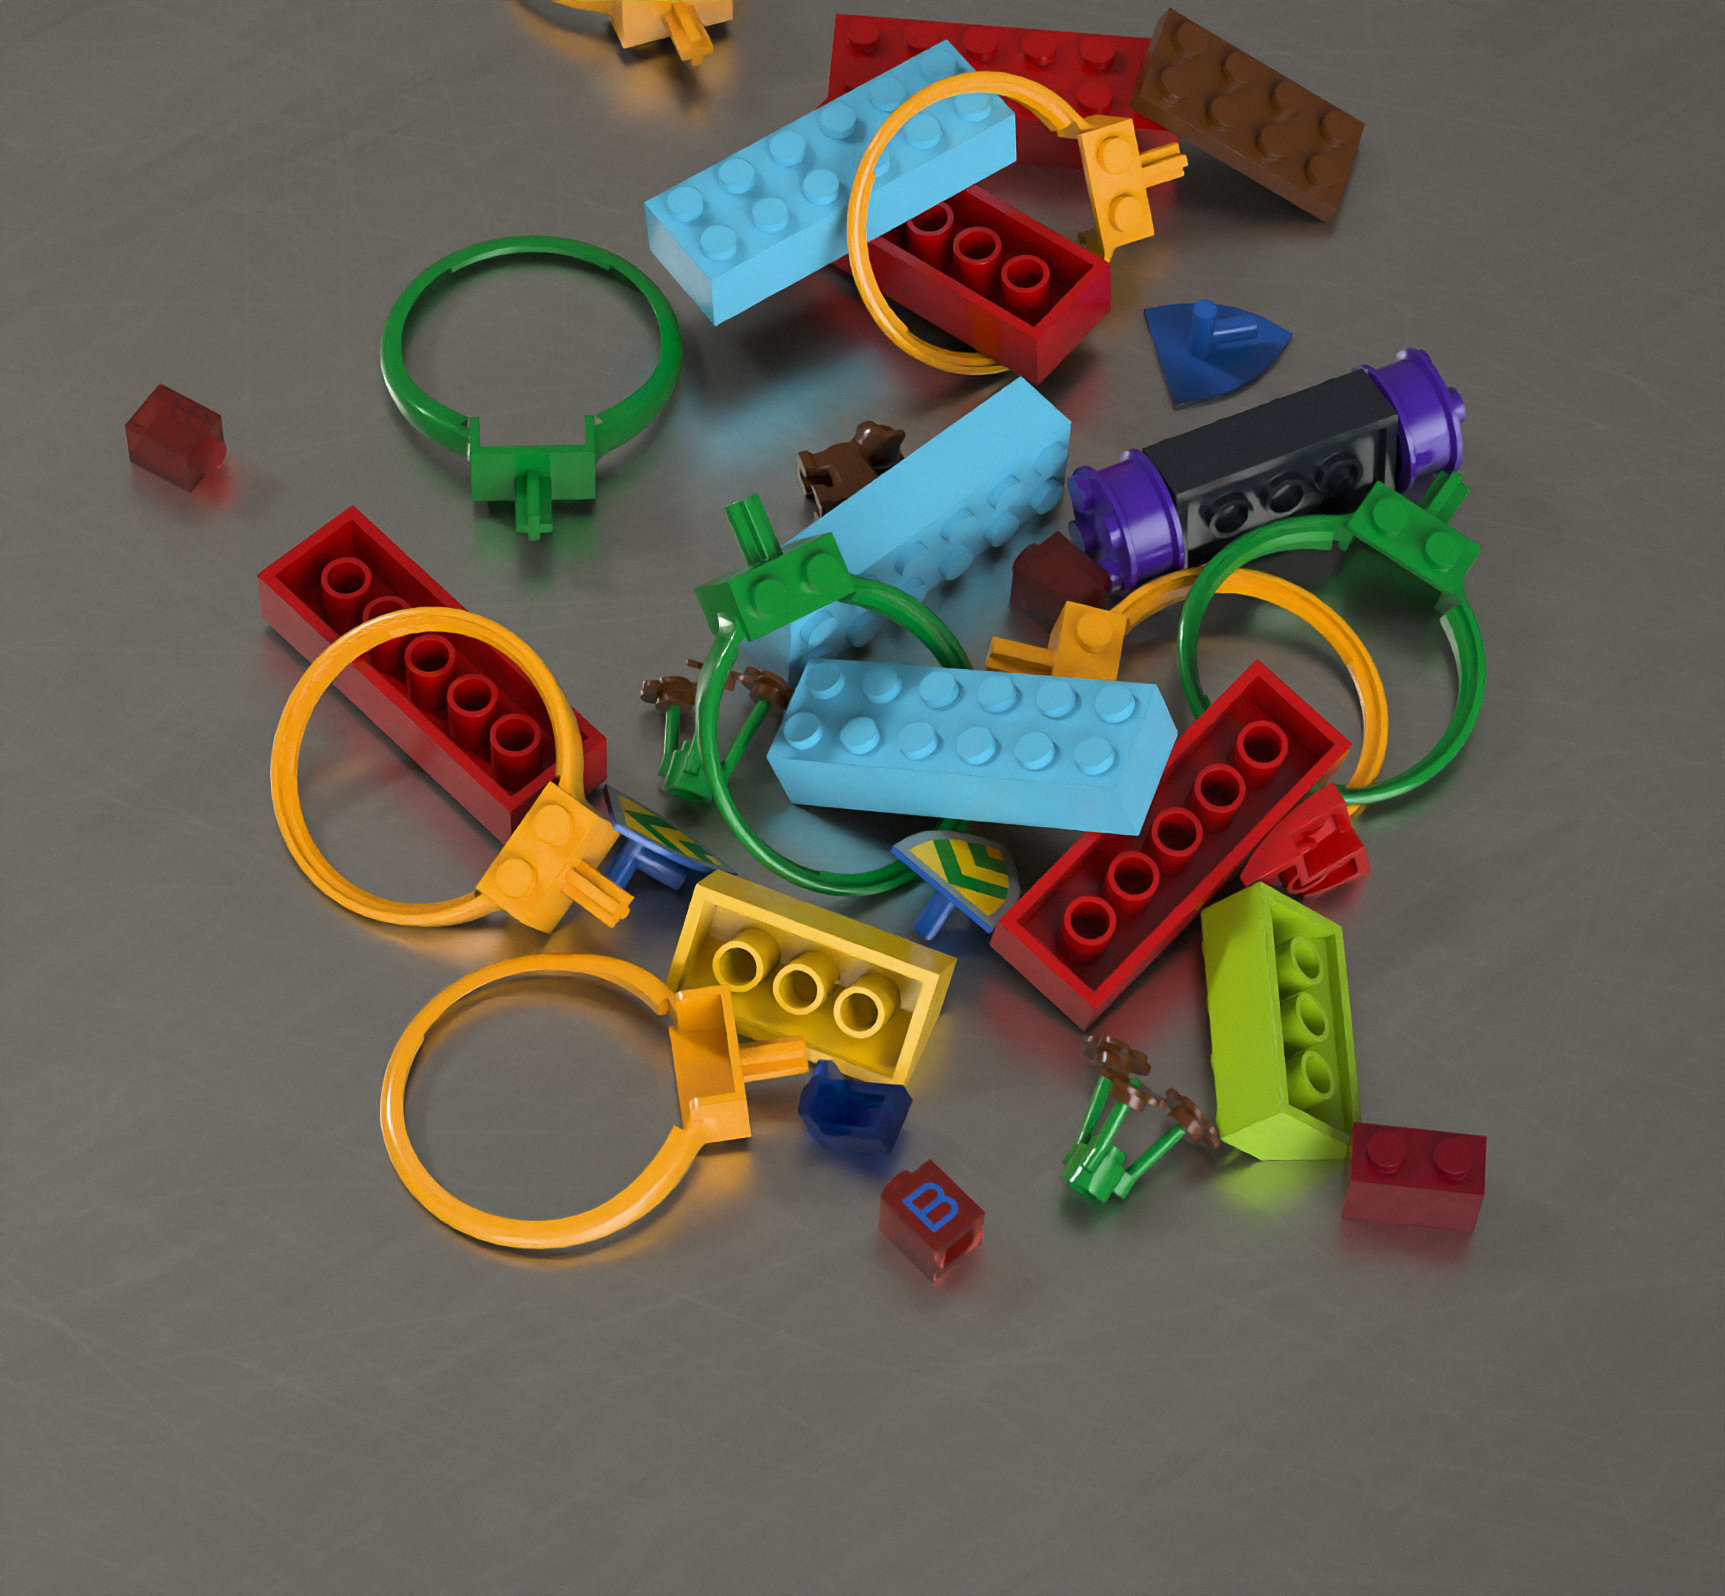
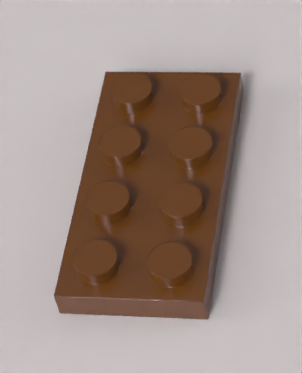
[1128,8,1365,222]

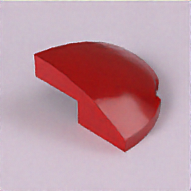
[1240,782,1371,899]

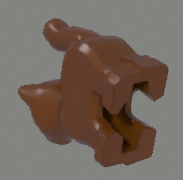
[796,421,905,521]

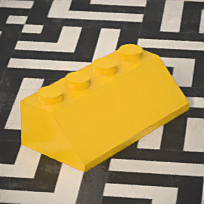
[665,869,958,1095]

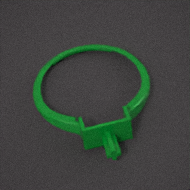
[380,235,683,540]
[1176,470,1486,806]
[693,493,974,897]

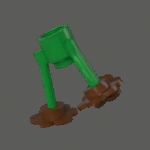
[640,658,795,804]
[1059,1036,1220,1205]

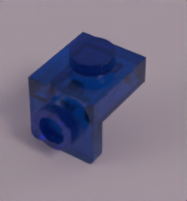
[798,1059,913,1155]

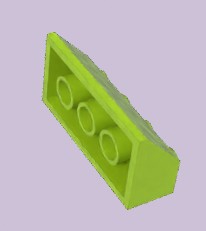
[1201,881,1362,1161]

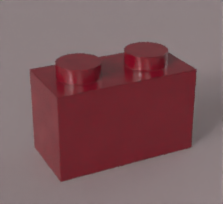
[1341,1122,1487,1232]

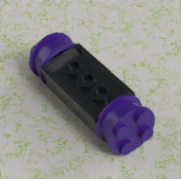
[1067,348,1466,597]

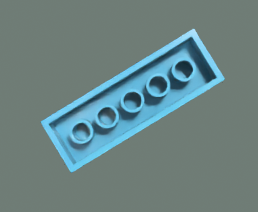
[644,39,1016,326]
[739,376,1071,689]
[766,657,1178,836]

